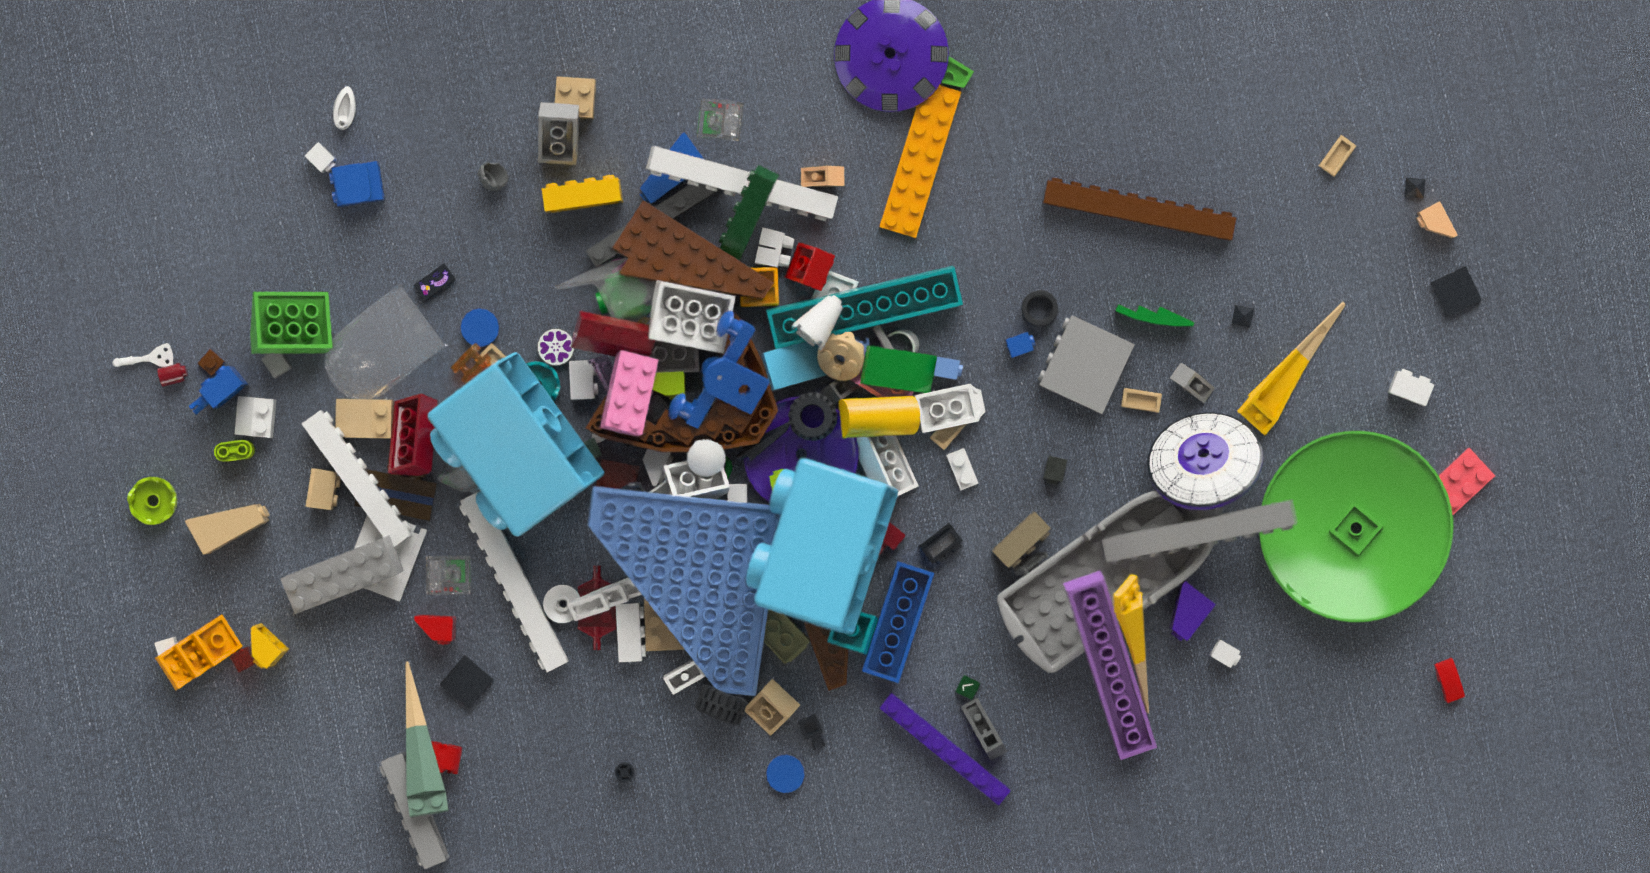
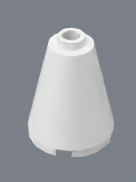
[792,295,843,350]

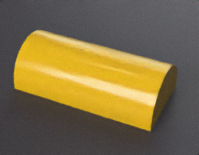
[838,396,920,438]

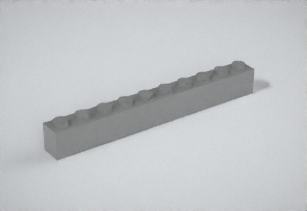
[1102,500,1297,564]

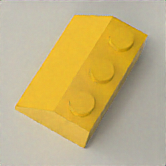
[251,623,289,669]

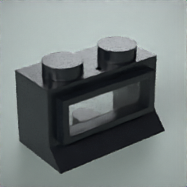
[919,522,963,565]

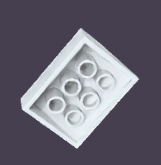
[648,280,735,353]

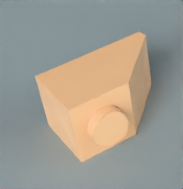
[801,166,844,187]
[1417,202,1458,238]

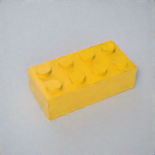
[541,175,623,214]

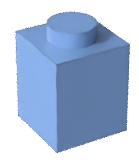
[934,357,963,380]

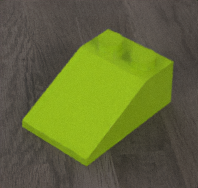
[652,372,686,400]

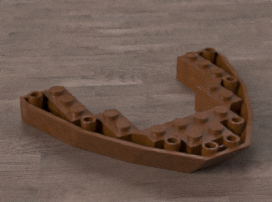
[586,291,778,452]

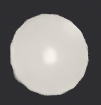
[687,440,725,477]

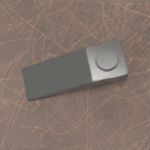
[961,698,1008,761]

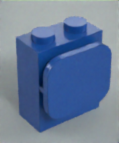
[329,161,385,207]

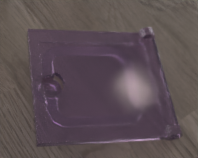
[587,355,613,393]

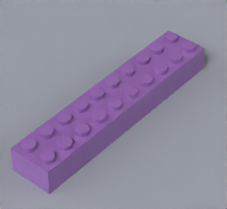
[1063,571,1157,760]

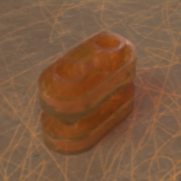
[451,343,492,384]

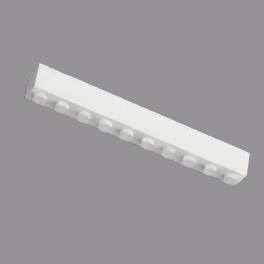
[646,146,838,221]
[459,492,569,672]

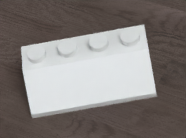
[856,435,918,496]

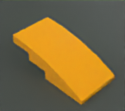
[155,614,243,690]

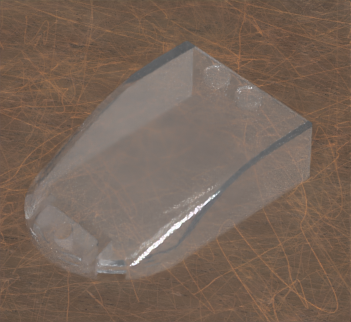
[325,284,448,399]

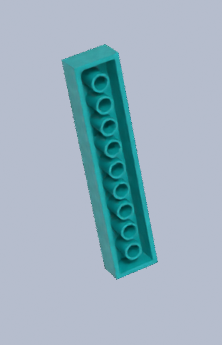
[766,266,963,349]

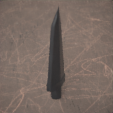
[736,422,790,462]

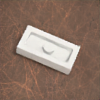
[946,448,978,490]

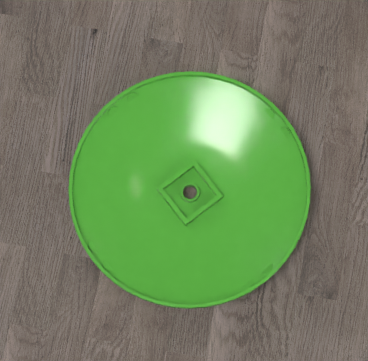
[1259,431,1453,622]

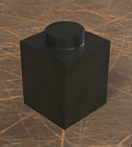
[1043,456,1067,485]

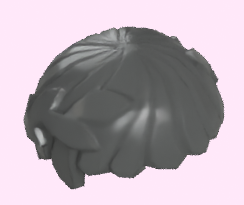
[477,161,509,191]

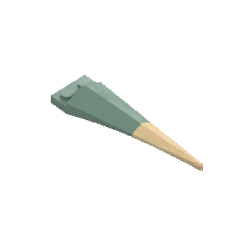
[406,662,449,817]

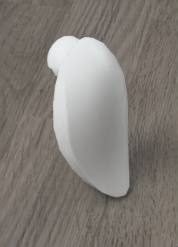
[333,87,356,130]

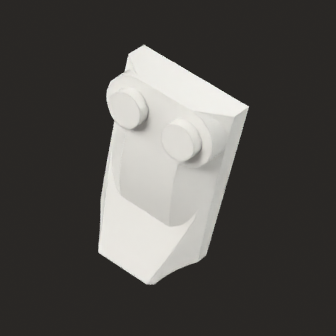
[914,384,985,433]

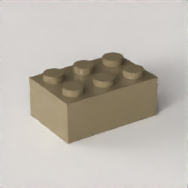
[991,511,1051,568]

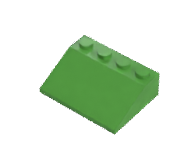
[250,292,333,354]

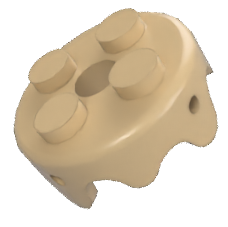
[817,332,865,381]

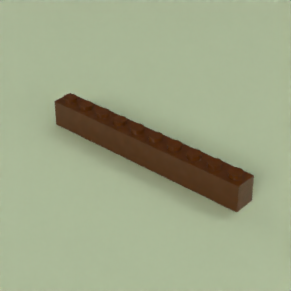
[1043,178,1237,241]

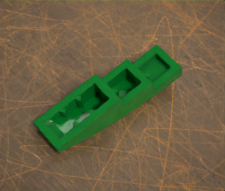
[1114,304,1195,327]

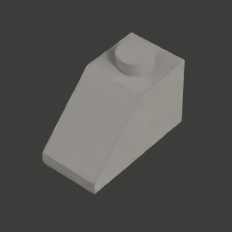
[1170,363,1215,403]

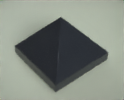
[1405,178,1425,198]
[1231,305,1254,327]

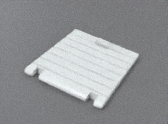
[354,515,427,601]

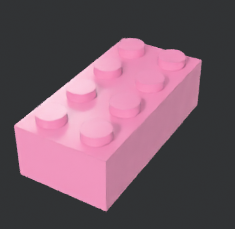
[600,350,658,437]

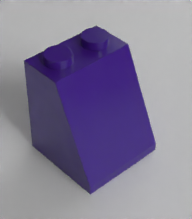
[1169,581,1216,641]

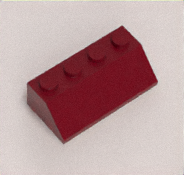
[570,311,655,357]
[388,393,438,476]

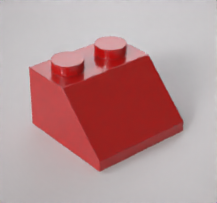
[785,242,835,291]
[414,615,456,645]

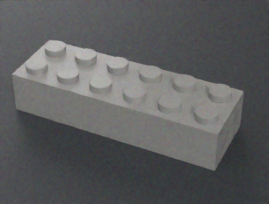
[281,535,404,614]
[379,751,449,869]

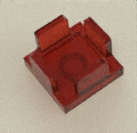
[596,459,640,491]

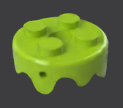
[127,477,177,525]

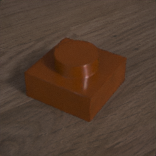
[198,349,225,376]

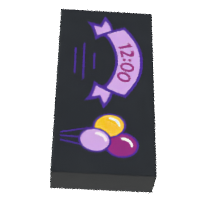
[413,263,456,301]

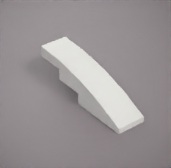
[567,578,642,621]

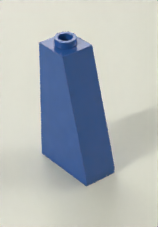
[640,132,704,205]

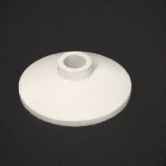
[543,585,580,623]

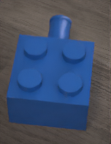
[189,366,248,415]

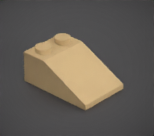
[335,399,394,438]

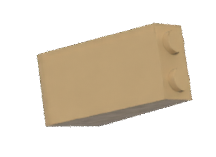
[185,504,270,555]

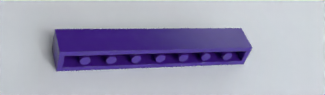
[879,692,1011,805]

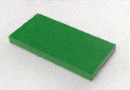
[860,345,937,393]

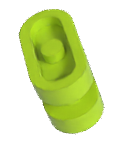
[214,440,255,462]

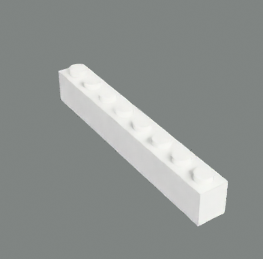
[302,410,412,548]

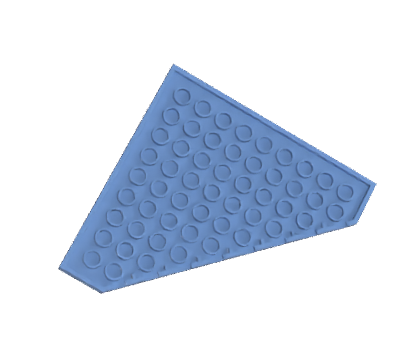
[588,487,781,696]

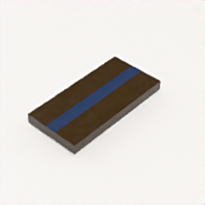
[354,469,437,521]

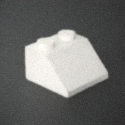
[234,396,277,438]

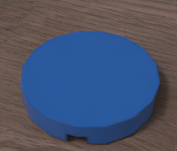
[461,308,499,347]
[766,754,805,793]

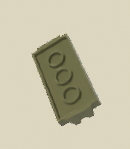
[764,609,810,664]

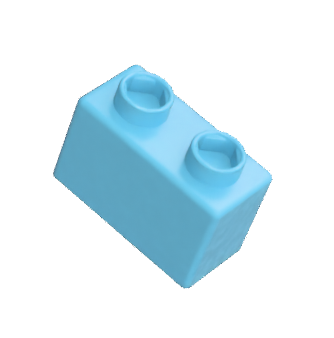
[428,352,605,536]
[746,458,898,635]

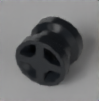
[615,762,635,782]

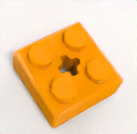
[740,267,779,307]

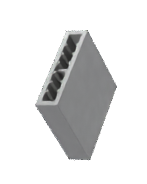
[1037,315,1135,414]

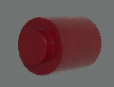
[157,363,188,387]

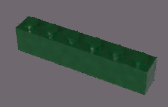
[719,165,779,261]

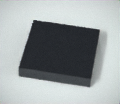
[1430,266,1482,317]
[440,655,494,709]

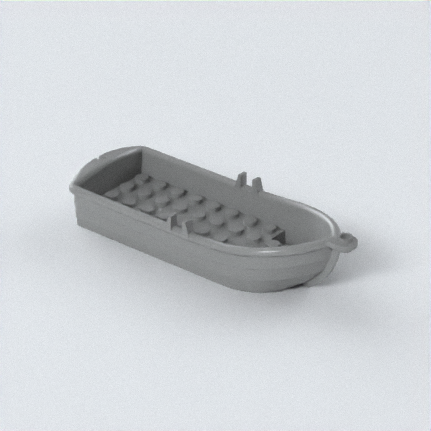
[997,490,1226,673]

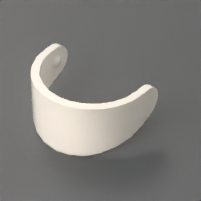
[887,329,919,352]

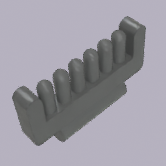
[1014,551,1049,576]

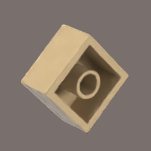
[555,77,596,119]

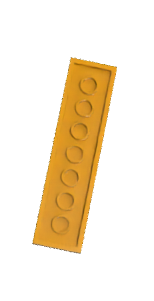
[879,85,961,238]

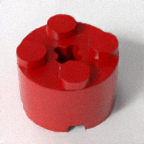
[431,741,462,774]

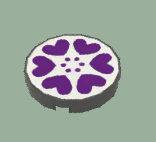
[537,328,575,366]

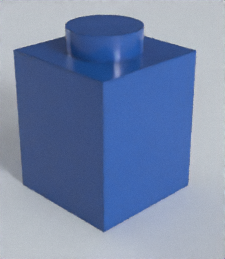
[1005,332,1036,358]

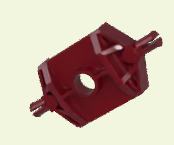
[578,565,616,650]

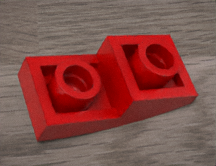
[1434,658,1465,703]

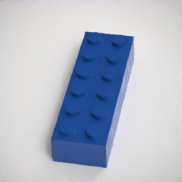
[862,561,934,683]

